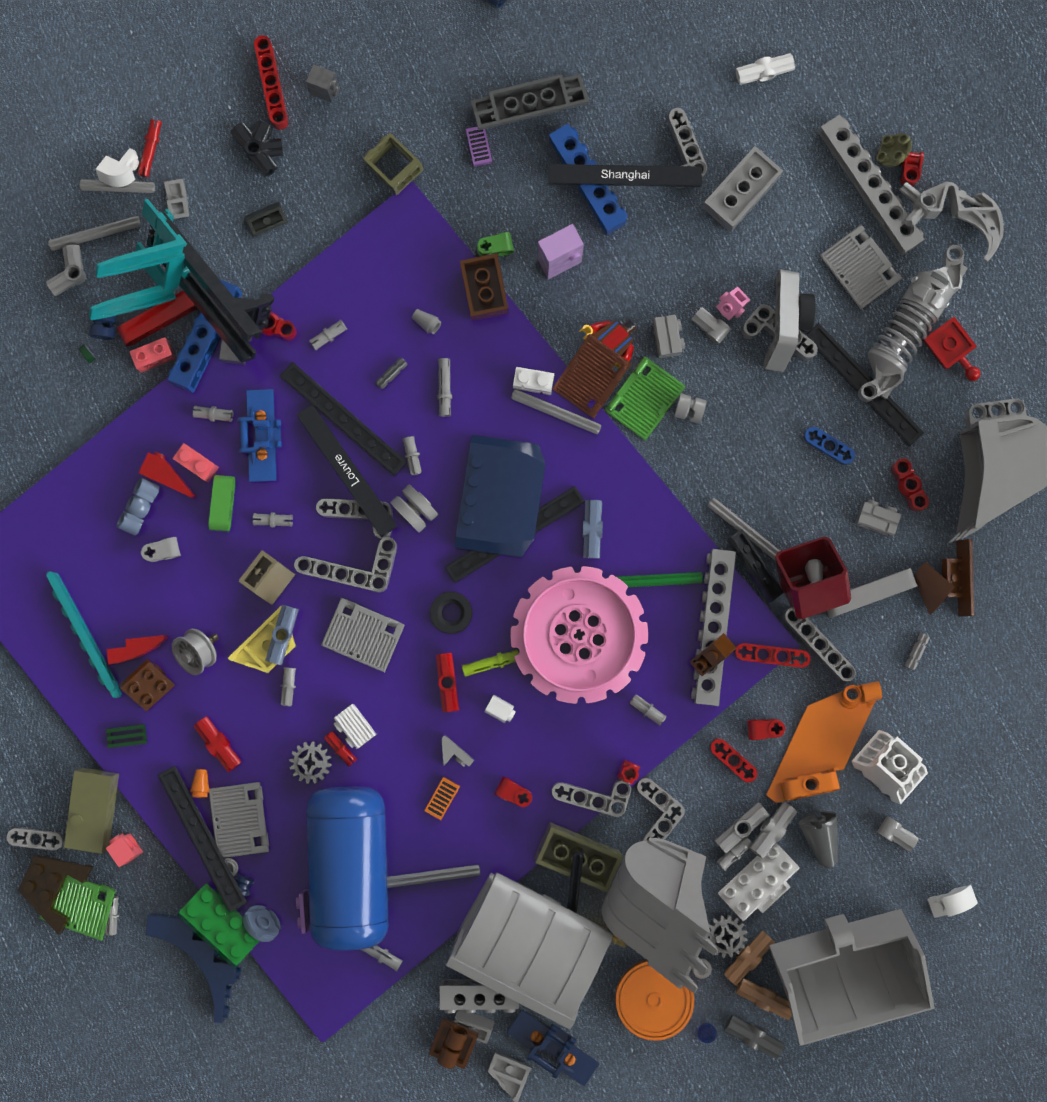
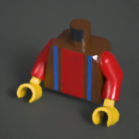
[579,320,636,369]

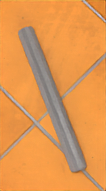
[48,216,141,251]
[511,389,601,434]
[707,498,780,560]
[387,865,480,888]

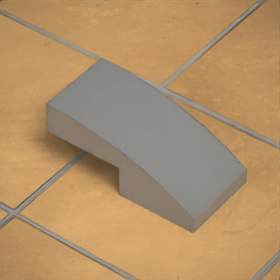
[164,179,190,219]

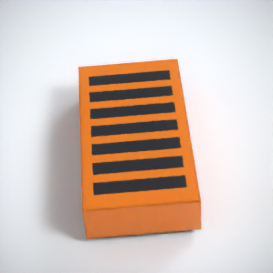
[424,777,460,820]

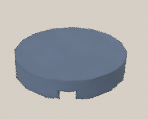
[243,905,281,942]

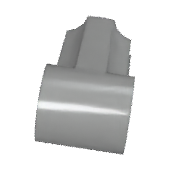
[691,307,731,344]
[877,816,919,852]

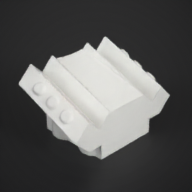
[852,730,928,805]

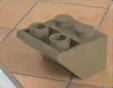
[239,550,296,605]

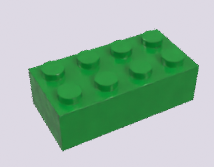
[177,883,259,969]

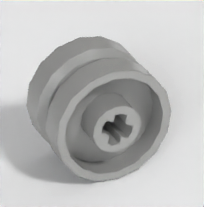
[390,484,439,533]

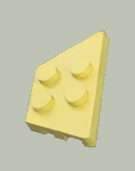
[228,606,296,673]

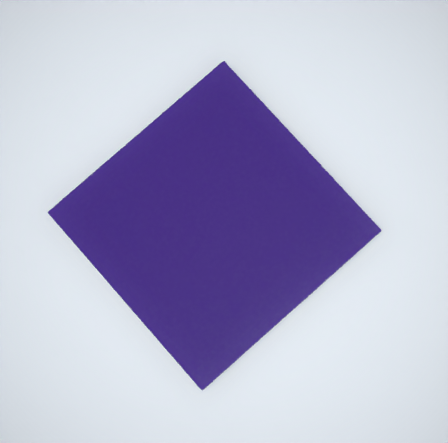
[0,182,799,1042]

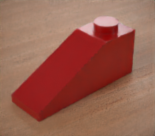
[138,451,196,499]

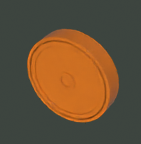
[615,959,694,1041]

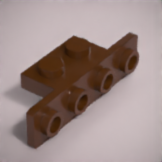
[942,539,974,617]

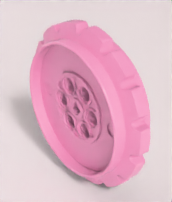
[511,566,648,704]

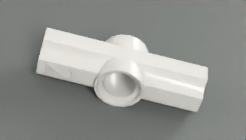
[736,53,795,85]

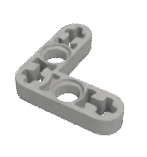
[637,778,685,841]

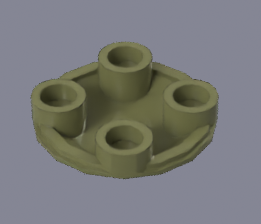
[876,133,912,167]

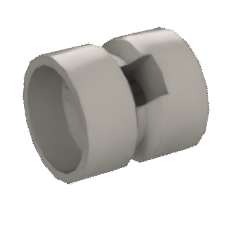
[674,393,707,424]

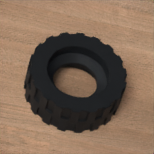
[430,591,473,634]

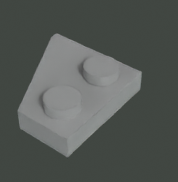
[488,1052,531,1102]

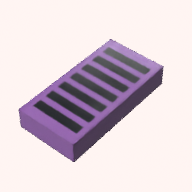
[466,127,492,167]

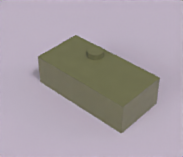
[64,768,119,854]
[534,822,623,892]

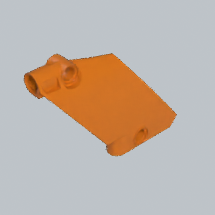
[766,681,882,803]

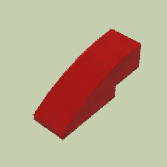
[107,635,168,665]

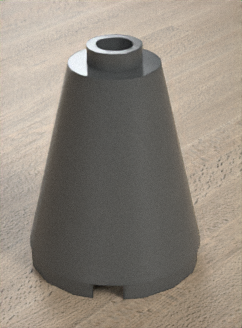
[799,811,838,868]

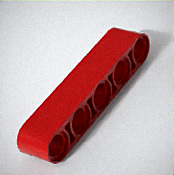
[254,35,289,130]
[117,291,198,347]

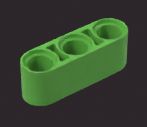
[209,475,235,532]

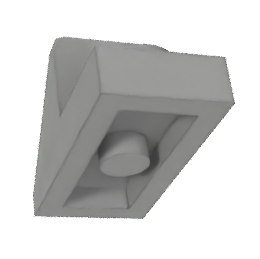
[442,735,474,767]

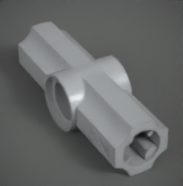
[714,802,769,853]
[749,802,797,859]

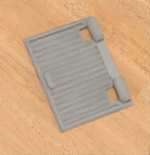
[820,225,902,309]
[321,598,405,673]
[209,782,269,858]

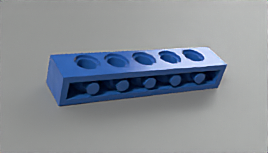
[549,123,628,235]
[167,279,242,393]

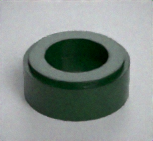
[79,344,96,363]

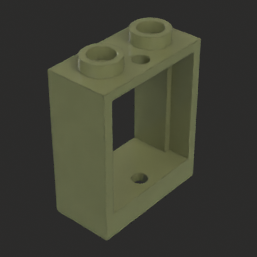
[363,133,424,195]

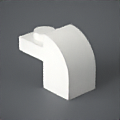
[96,148,139,187]
[927,885,978,918]

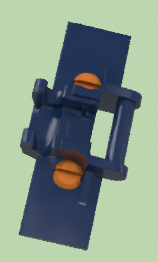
[507,1010,600,1086]

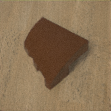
[914,562,955,615]

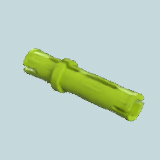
[462,649,519,677]

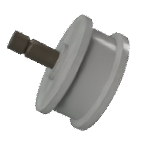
[172,628,219,675]

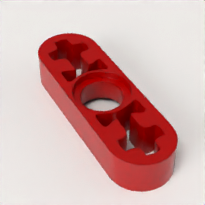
[710,739,757,782]

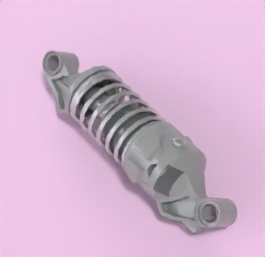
[858,245,968,402]

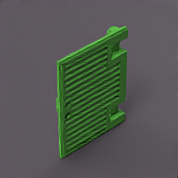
[604,356,686,441]
[39,875,115,941]

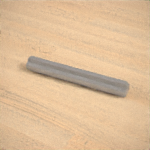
[80,179,155,193]

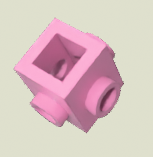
[716,287,751,320]

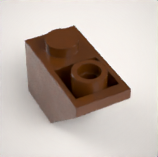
[689,633,736,676]

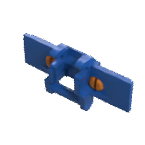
[238,389,282,482]

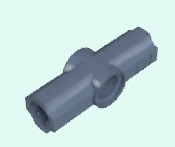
[583,500,603,559]
[265,605,299,665]

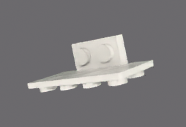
[718,843,799,921]

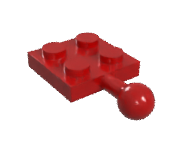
[922,317,981,381]

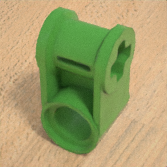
[477,232,515,256]

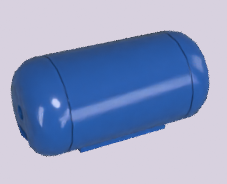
[306,786,389,951]

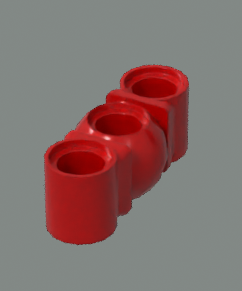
[246,312,297,341]
[891,458,929,512]

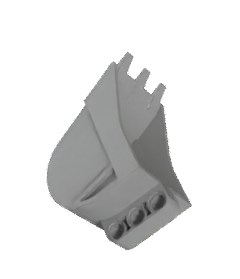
[948,399,1047,543]
[602,838,718,993]

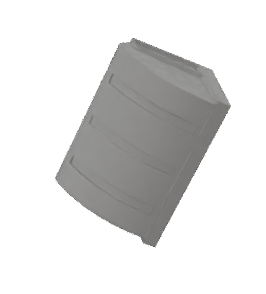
[446,872,613,1029]
[769,909,935,1046]

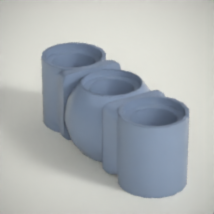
[117,478,159,536]

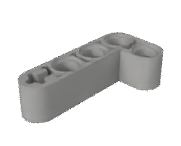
[668,108,707,189]
[741,304,817,361]
[316,499,393,539]
[552,780,631,817]

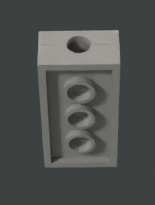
[702,146,783,233]
[440,979,519,1013]

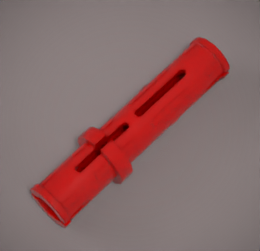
[137,119,162,178]

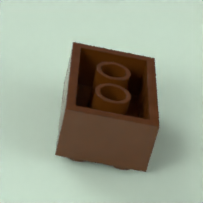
[460,253,509,321]

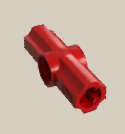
[436,653,459,712]
[193,716,242,772]
[617,760,640,785]

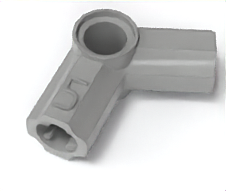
[46,244,86,296]

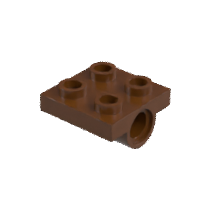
[119,659,175,711]
[429,1018,479,1069]

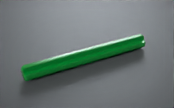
[608,572,703,587]

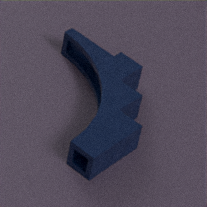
[145,913,242,1023]

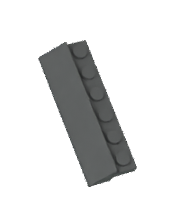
[471,74,589,130]

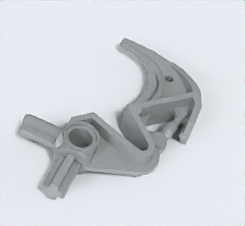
[899,182,1004,263]

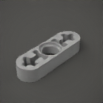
[7,828,65,850]

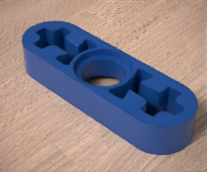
[804,427,855,465]

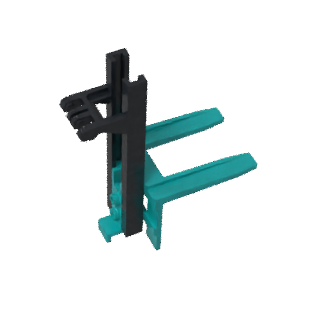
[89,199,274,363]

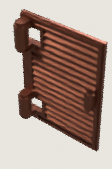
[552,334,632,419]

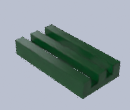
[106,724,148,748]

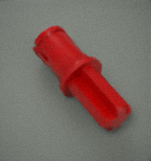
[324,731,357,767]

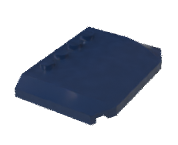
[455,435,546,558]

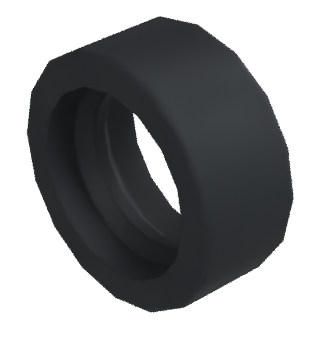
[799,293,816,330]

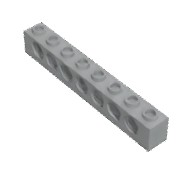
[818,115,925,256]
[691,549,736,706]

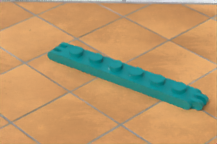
[46,571,122,698]

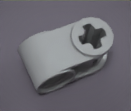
[141,537,181,562]

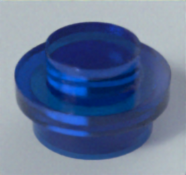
[697,1023,717,1043]

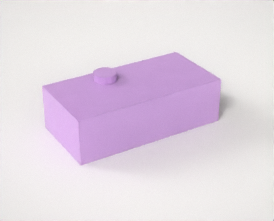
[538,224,584,279]

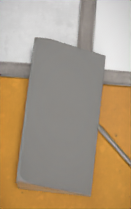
[453,1010,494,1044]

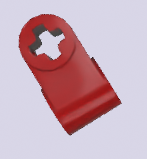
[900,151,924,187]
[747,719,786,740]
[494,776,533,807]

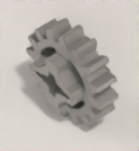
[289,741,332,784]
[708,914,748,958]

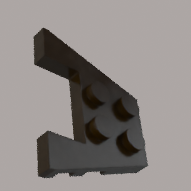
[18,855,93,934]

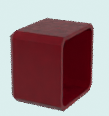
[775,537,851,619]

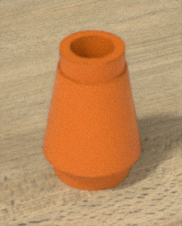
[190,769,210,798]

